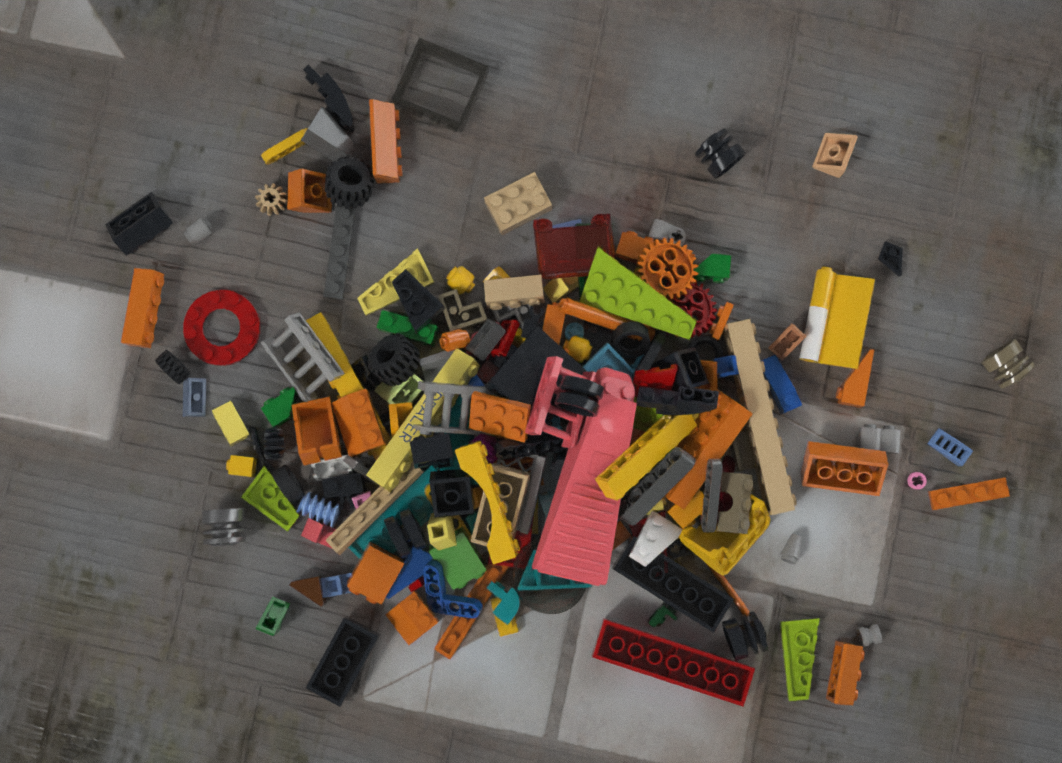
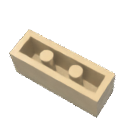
[484,275,545,310]

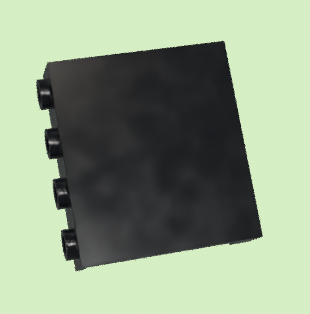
[485,326,587,426]

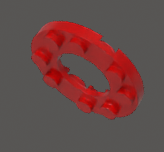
[183,290,261,366]

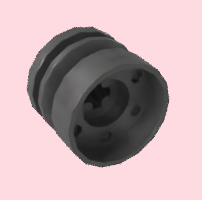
[202,508,245,547]

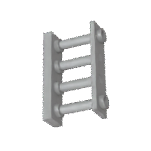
[261,312,345,402]
[413,381,498,437]

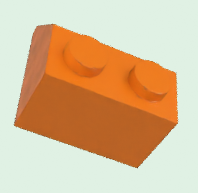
[287,169,332,213]
[385,591,439,645]

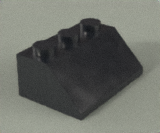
[105,192,173,256]

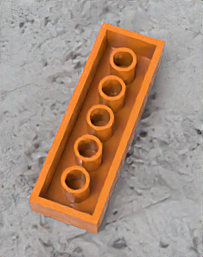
[665,389,753,509]

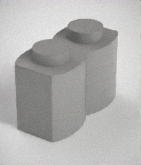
[858,424,900,454]

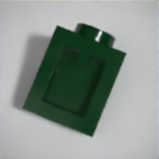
[646,604,678,628]

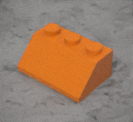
[331,388,387,457]
[826,641,865,706]

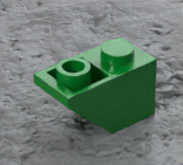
[692,254,731,283]
[261,387,298,428]

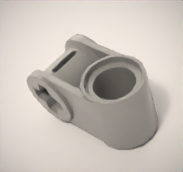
[648,219,686,246]

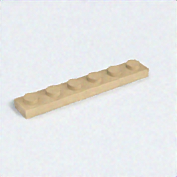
[326,461,424,555]

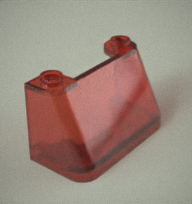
[533,213,615,279]

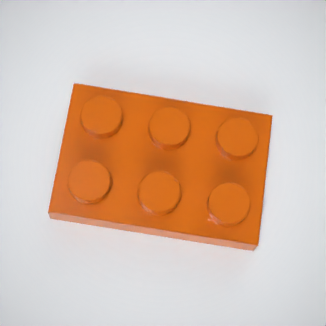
[469,391,531,443]

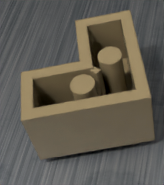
[438,289,487,331]

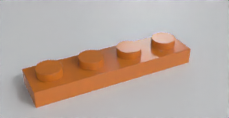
[928,477,1010,510]

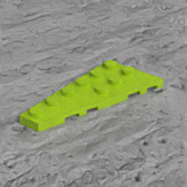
[580,246,696,340]

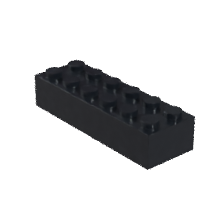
[612,536,734,633]

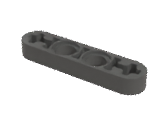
[701,459,722,532]

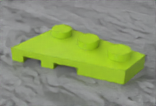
[241,466,300,532]

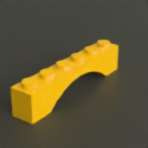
[455,441,520,564]

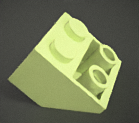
[374,374,424,405]

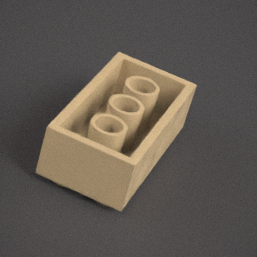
[471,463,531,546]

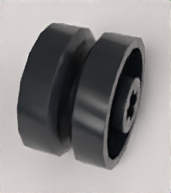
[554,376,605,417]
[384,507,428,558]

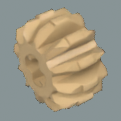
[255,183,288,216]

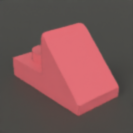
[301,518,336,549]

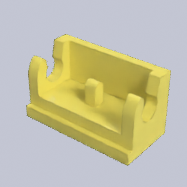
[212,401,249,447]

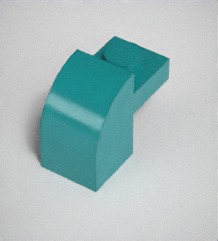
[486,581,520,625]

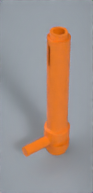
[558,298,655,342]

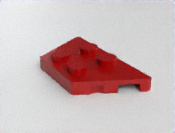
[632,364,677,397]

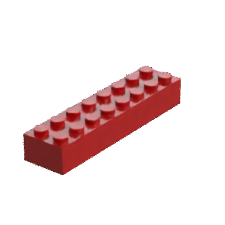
[591,618,755,707]

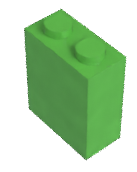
[429,526,487,590]

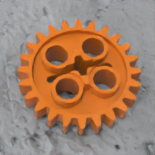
[636,238,698,301]

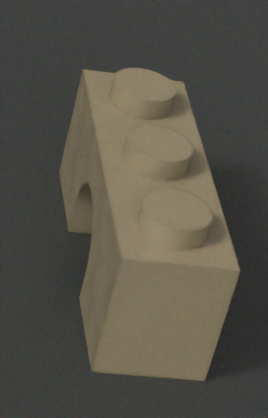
[717,472,753,534]

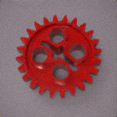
[665,280,717,338]

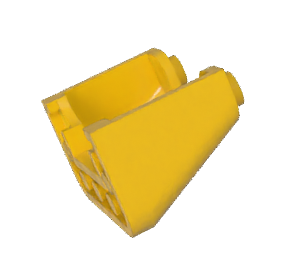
[679,494,770,576]

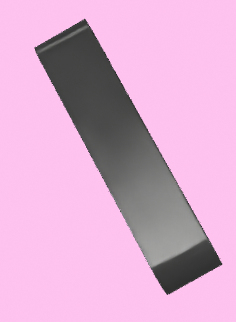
[618,447,695,526]

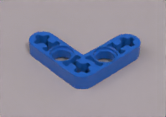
[423,560,483,618]

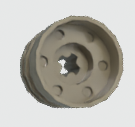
[981,339,1035,389]

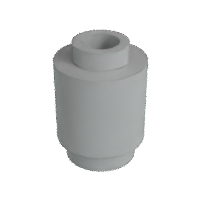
[184,218,213,245]

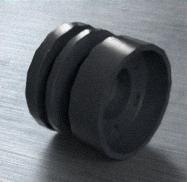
[695,128,746,179]
[722,611,768,661]

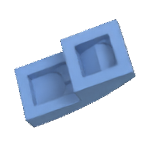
[321,573,352,598]

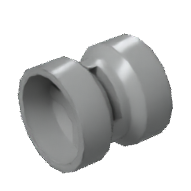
[857,624,882,647]

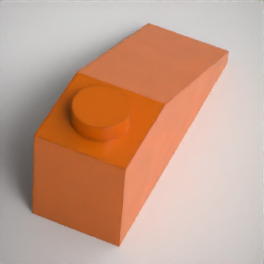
[836,349,874,408]

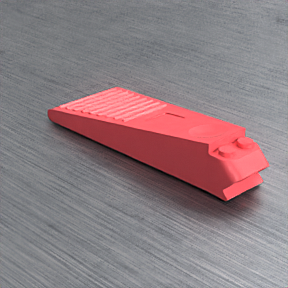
[532,368,637,586]

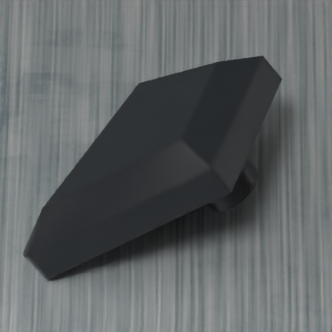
[878,241,903,277]

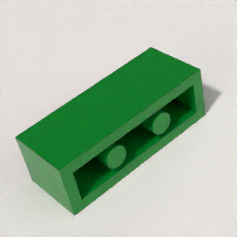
[376,310,440,347]

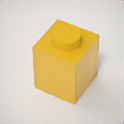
[226,455,257,478]

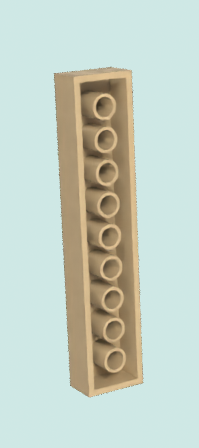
[723,319,797,515]

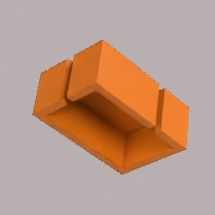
[292,396,342,466]

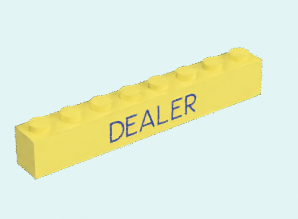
[366,349,480,493]

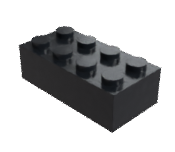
[306,616,381,707]

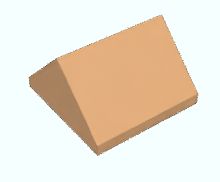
[812,133,858,178]

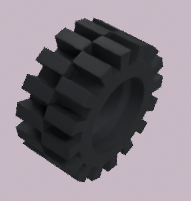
[155,350,191,385]

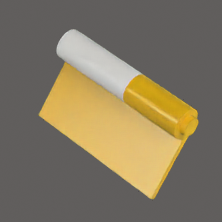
[799,267,875,369]

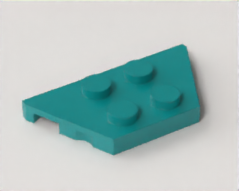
[517,550,592,590]

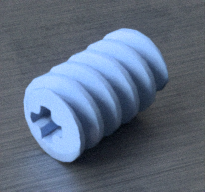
[297,491,340,528]

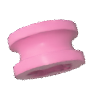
[907,472,926,489]

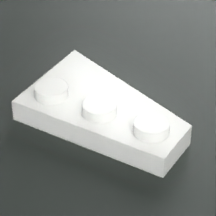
[629,510,683,567]

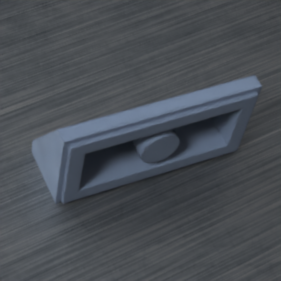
[183,378,206,417]

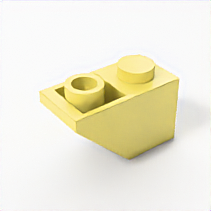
[427,513,457,551]

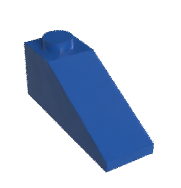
[761,355,802,414]
[386,545,433,599]

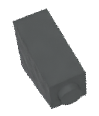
[301,107,354,162]

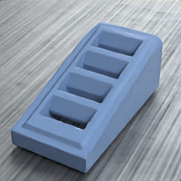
[927,428,973,467]

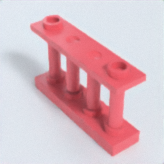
[525,356,596,448]

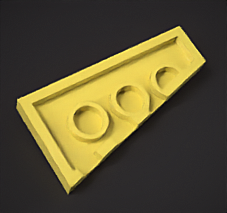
[357,248,434,316]

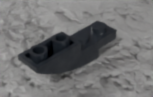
[303,64,355,132]
[636,386,719,415]

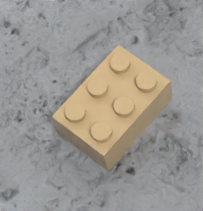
[484,172,552,235]

